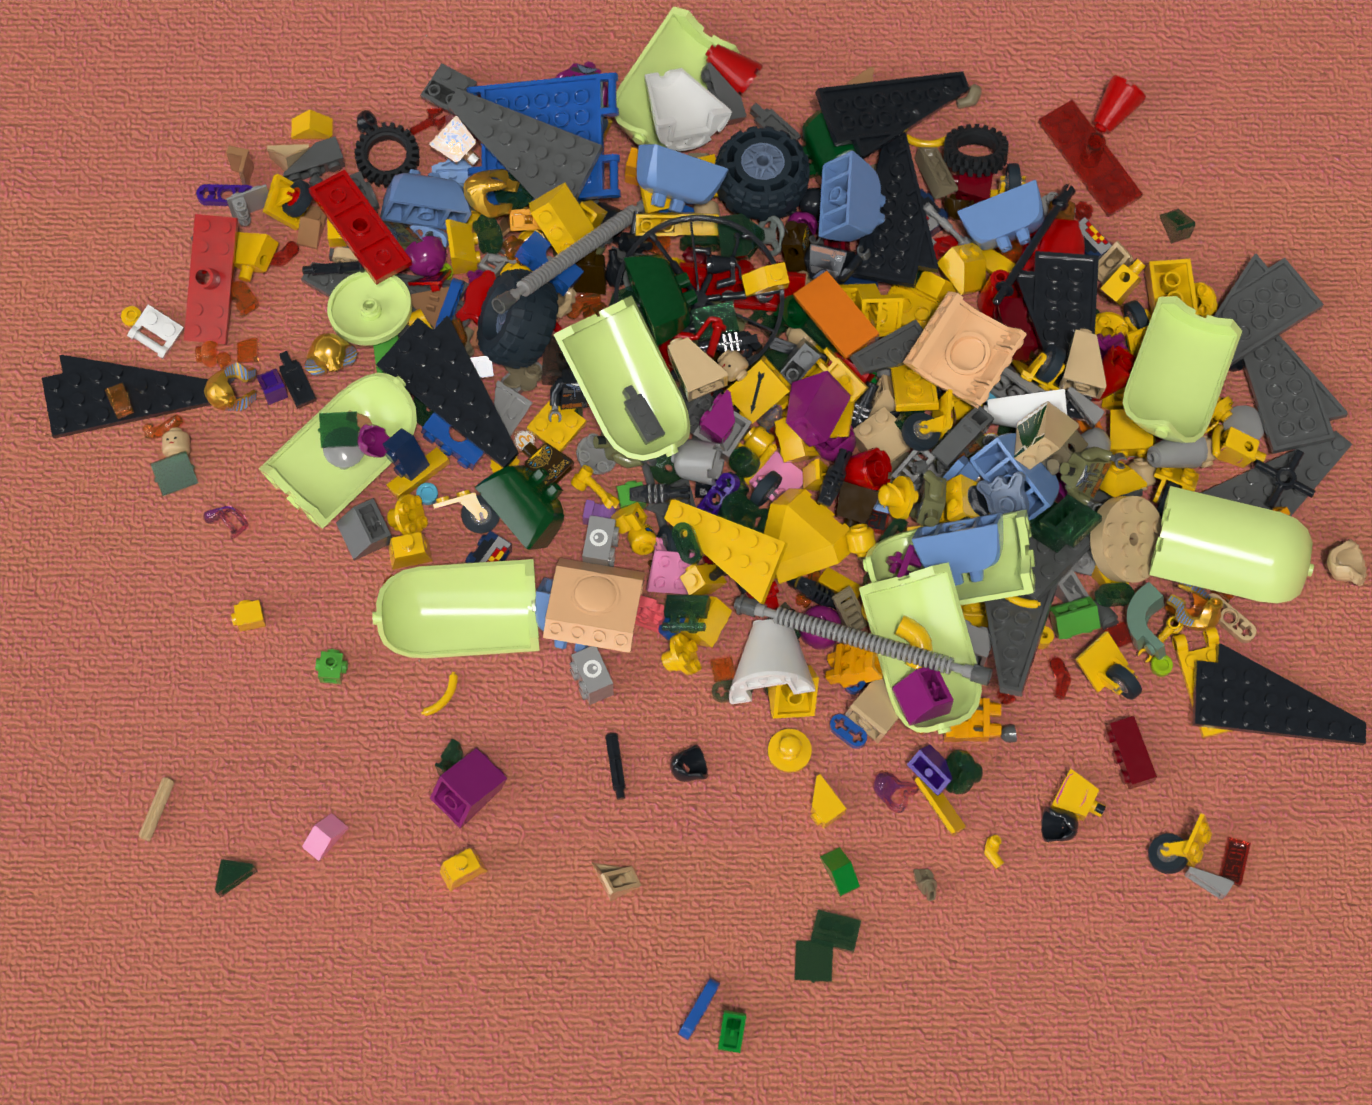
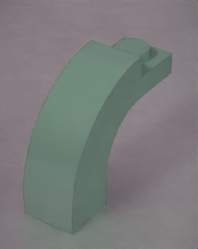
[1127,582,1166,660]

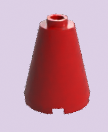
[705,44,763,96]
[1093,75,1146,134]
[977,270,1019,320]
[1092,345,1136,401]
[833,448,892,491]

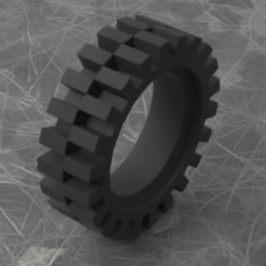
[354,122,420,188]
[943,124,1009,177]

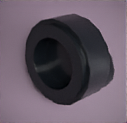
[357,110,377,133]

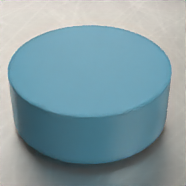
[416,483,438,505]

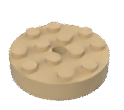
[1090,496,1162,583]

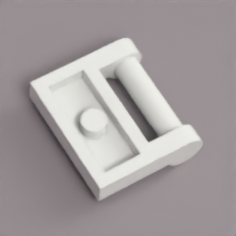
[127,305,185,359]

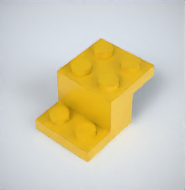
[839,284,904,337]

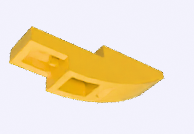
[635,212,719,236]

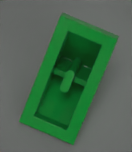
[820,847,860,897]
[718,1010,747,1053]

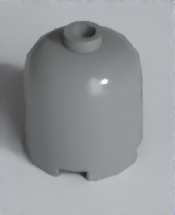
[671,439,725,486]

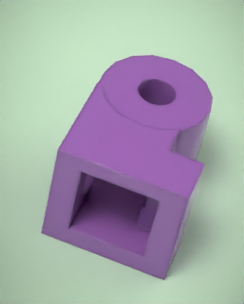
[583,500,617,525]

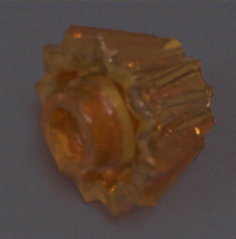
[581,300,607,319]

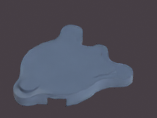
[977,471,1029,514]

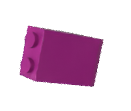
[786,371,851,447]
[430,748,507,829]

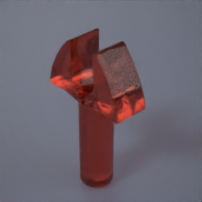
[410,108,446,135]

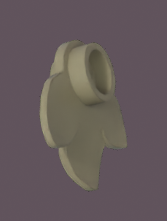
[503,364,543,391]

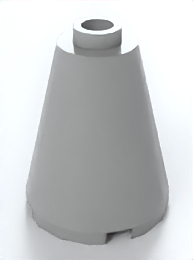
[1147,437,1208,468]

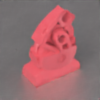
[635,595,666,634]

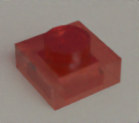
[1104,622,1133,648]

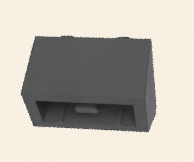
[420,63,477,115]
[336,498,392,561]

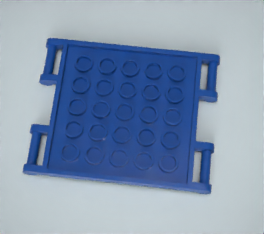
[466,73,621,211]

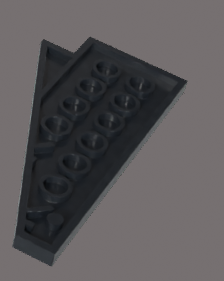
[815,71,970,159]
[852,133,938,288]
[1016,251,1099,421]
[376,316,519,468]
[42,355,211,439]
[1192,644,1366,746]

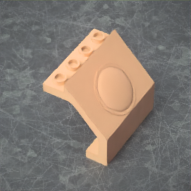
[903,291,1027,409]
[543,558,645,653]

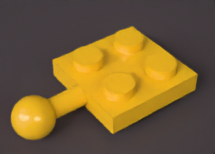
[526,400,587,452]

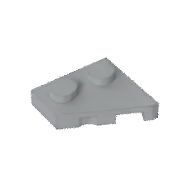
[494,380,533,437]

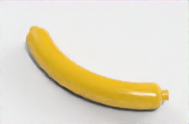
[907,134,947,147]
[1212,424,1224,458]
[742,444,777,486]
[1005,596,1041,608]
[421,672,458,716]

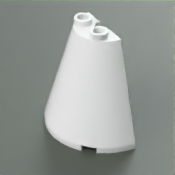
[645,68,732,151]
[984,389,1067,428]
[729,619,815,705]

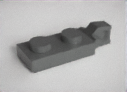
[750,103,801,141]
[622,385,666,445]

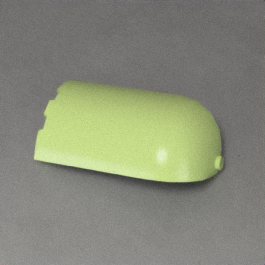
[614,6,740,148]
[553,296,691,461]
[1123,296,1242,443]
[259,373,417,529]
[1149,486,1314,603]
[863,509,1035,605]
[372,559,540,658]
[859,562,982,735]

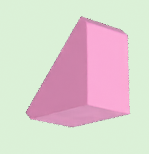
[302,814,349,861]

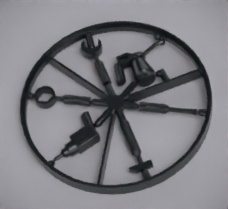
[614,214,785,382]

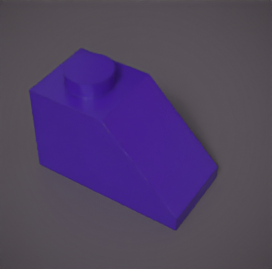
[907,744,953,796]

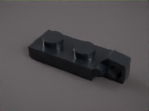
[279,351,317,409]

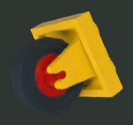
[263,174,312,230]

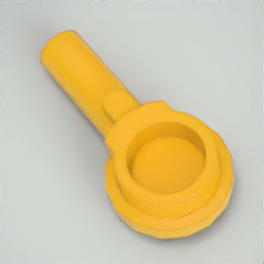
[121,306,142,327]

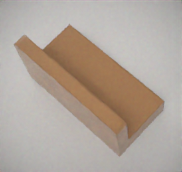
[226,145,254,185]

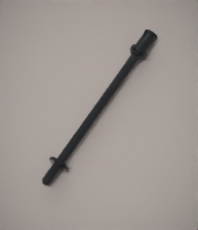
[993,184,1076,305]

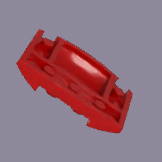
[1015,219,1085,296]

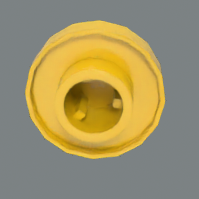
[1210,396,1234,423]

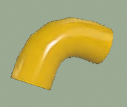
[895,615,933,670]

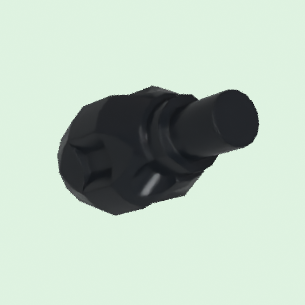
[606,249,624,287]

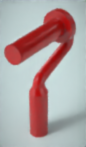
[672,316,727,358]

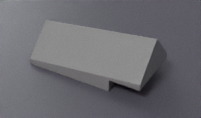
[990,365,1069,404]

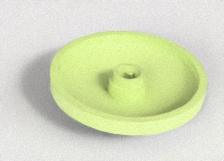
[327,270,412,346]

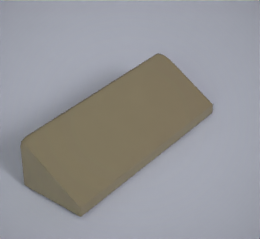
[914,147,958,199]

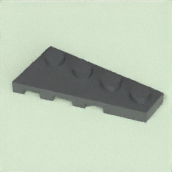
[850,320,923,375]

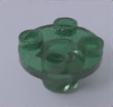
[717,491,757,530]
[946,750,983,794]

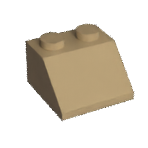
[853,407,911,463]

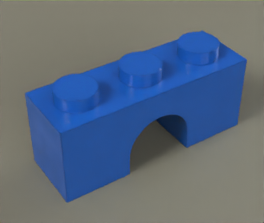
[515,231,584,297]
[421,413,485,471]

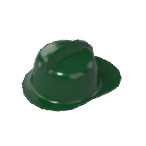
[773,295,815,329]

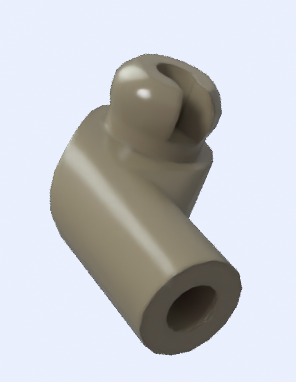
[956,84,982,109]

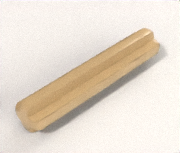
[139,777,174,841]

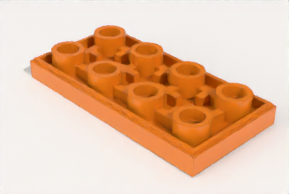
[793,271,879,360]

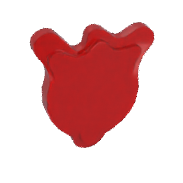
[455,270,496,326]

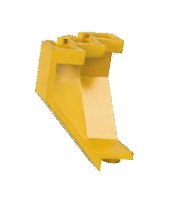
[764,488,851,584]

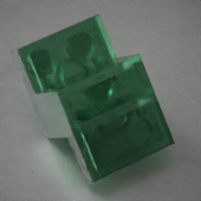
[1029,494,1102,553]

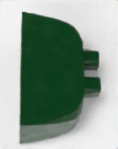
[801,109,856,186]
[623,254,698,346]
[475,465,564,550]

